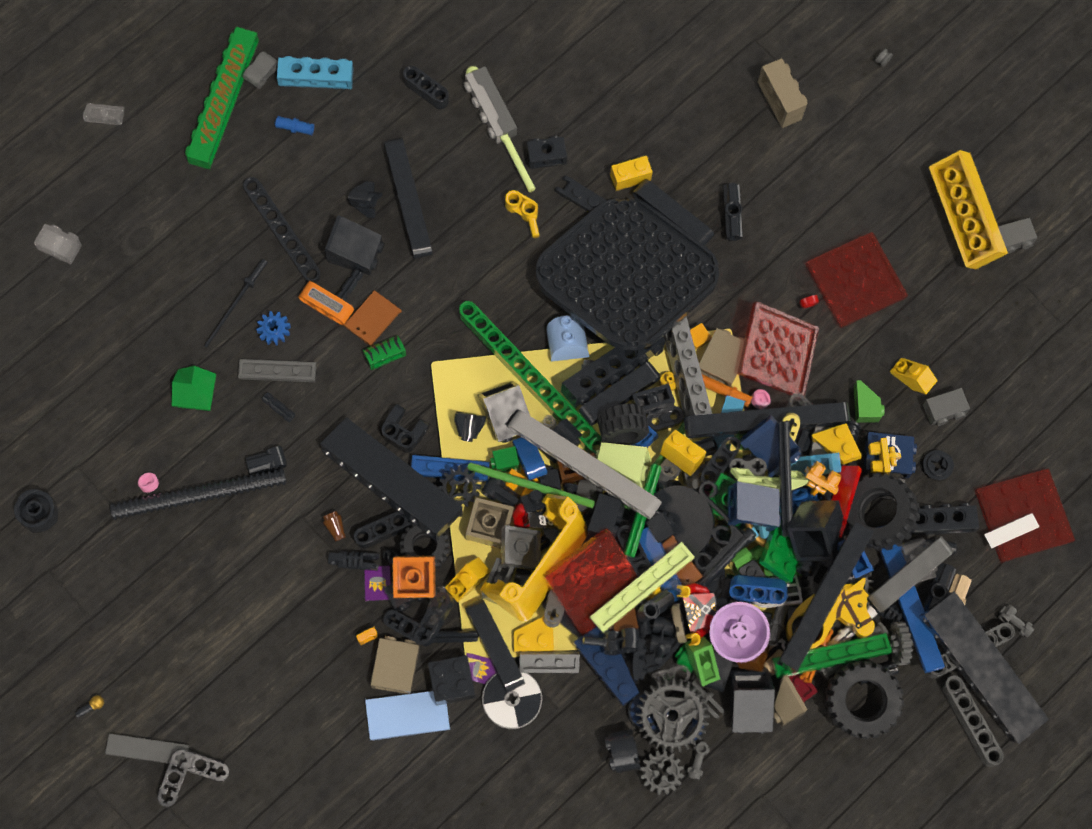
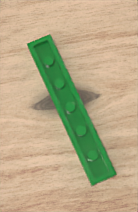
[772,633,892,679]

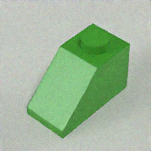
[854,380,885,422]
[685,637,720,686]

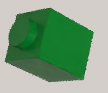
[490,446,520,473]

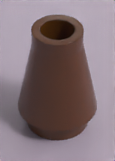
[323,511,346,542]

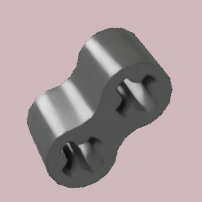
[243,51,278,89]
[727,458,767,480]
[575,479,603,513]

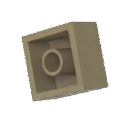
[466,497,514,548]

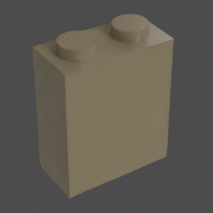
[699,328,751,387]
[371,636,420,694]

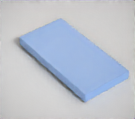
[366,691,450,741]

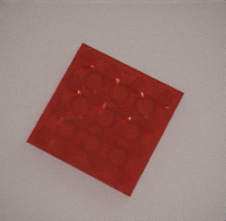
[806,232,908,328]
[737,302,819,399]
[975,468,1075,563]
[543,528,638,636]

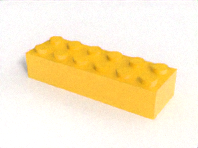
[929,150,1008,269]

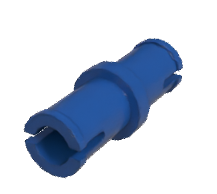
[275,116,314,136]

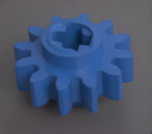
[256,311,291,346]
[792,487,819,514]

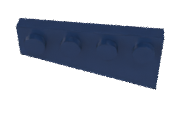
[573,626,639,706]

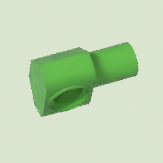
[729,544,764,575]

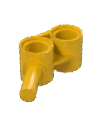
[505,190,540,238]

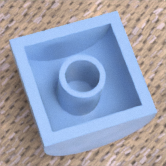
[546,315,589,362]

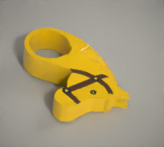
[786,578,875,650]

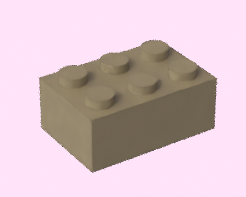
[758,58,807,128]

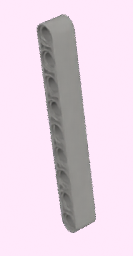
[508,410,662,519]

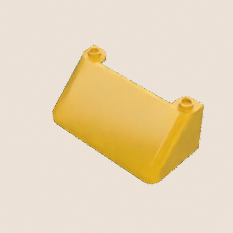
[480,494,588,621]

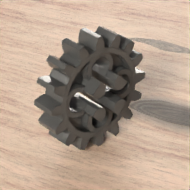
[888,622,913,665]
[640,751,684,795]

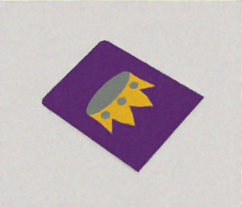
[365,566,390,601]
[466,653,497,684]

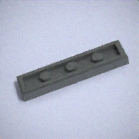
[238,359,317,382]
[105,734,190,766]

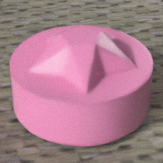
[751,389,771,409]
[138,473,159,492]

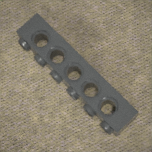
[663,317,712,417]

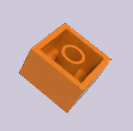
[393,556,435,598]

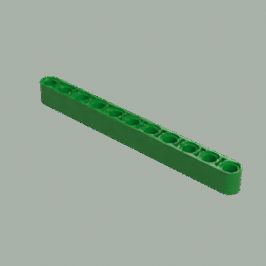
[459,301,602,454]

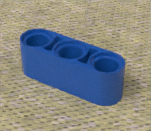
[512,437,547,481]
[729,575,787,604]

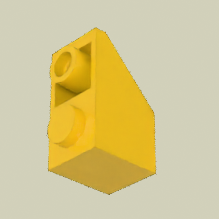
[890,358,937,394]
[445,557,491,602]

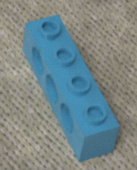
[277,56,353,89]

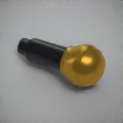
[75,695,104,718]

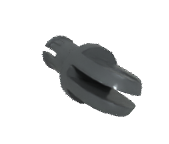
[689,680,724,718]

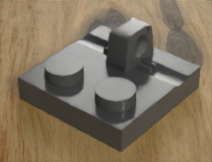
[501,525,541,570]

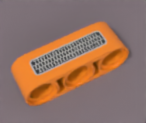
[298,281,355,325]

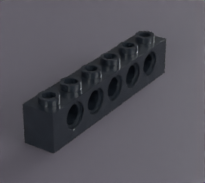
[561,337,666,408]

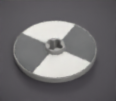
[482,673,542,729]

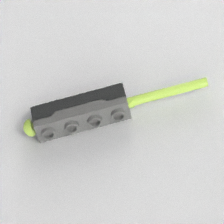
[464,66,535,192]

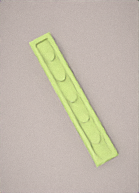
[590,542,694,633]

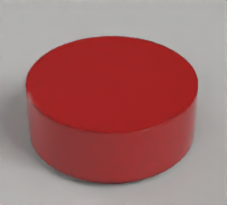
[799,295,819,309]

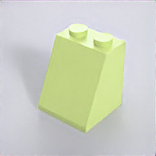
[596,443,652,489]

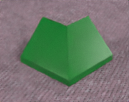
[172,366,216,411]

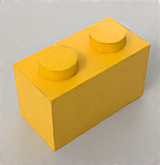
[610,156,653,191]
[660,429,706,476]

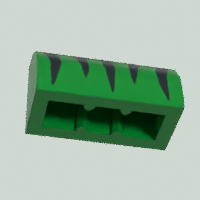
[362,335,406,370]

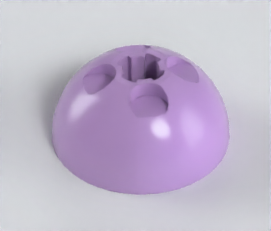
[710,602,770,662]

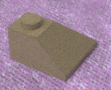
[773,675,807,727]

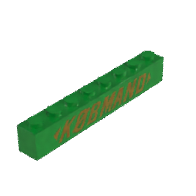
[185,27,259,170]

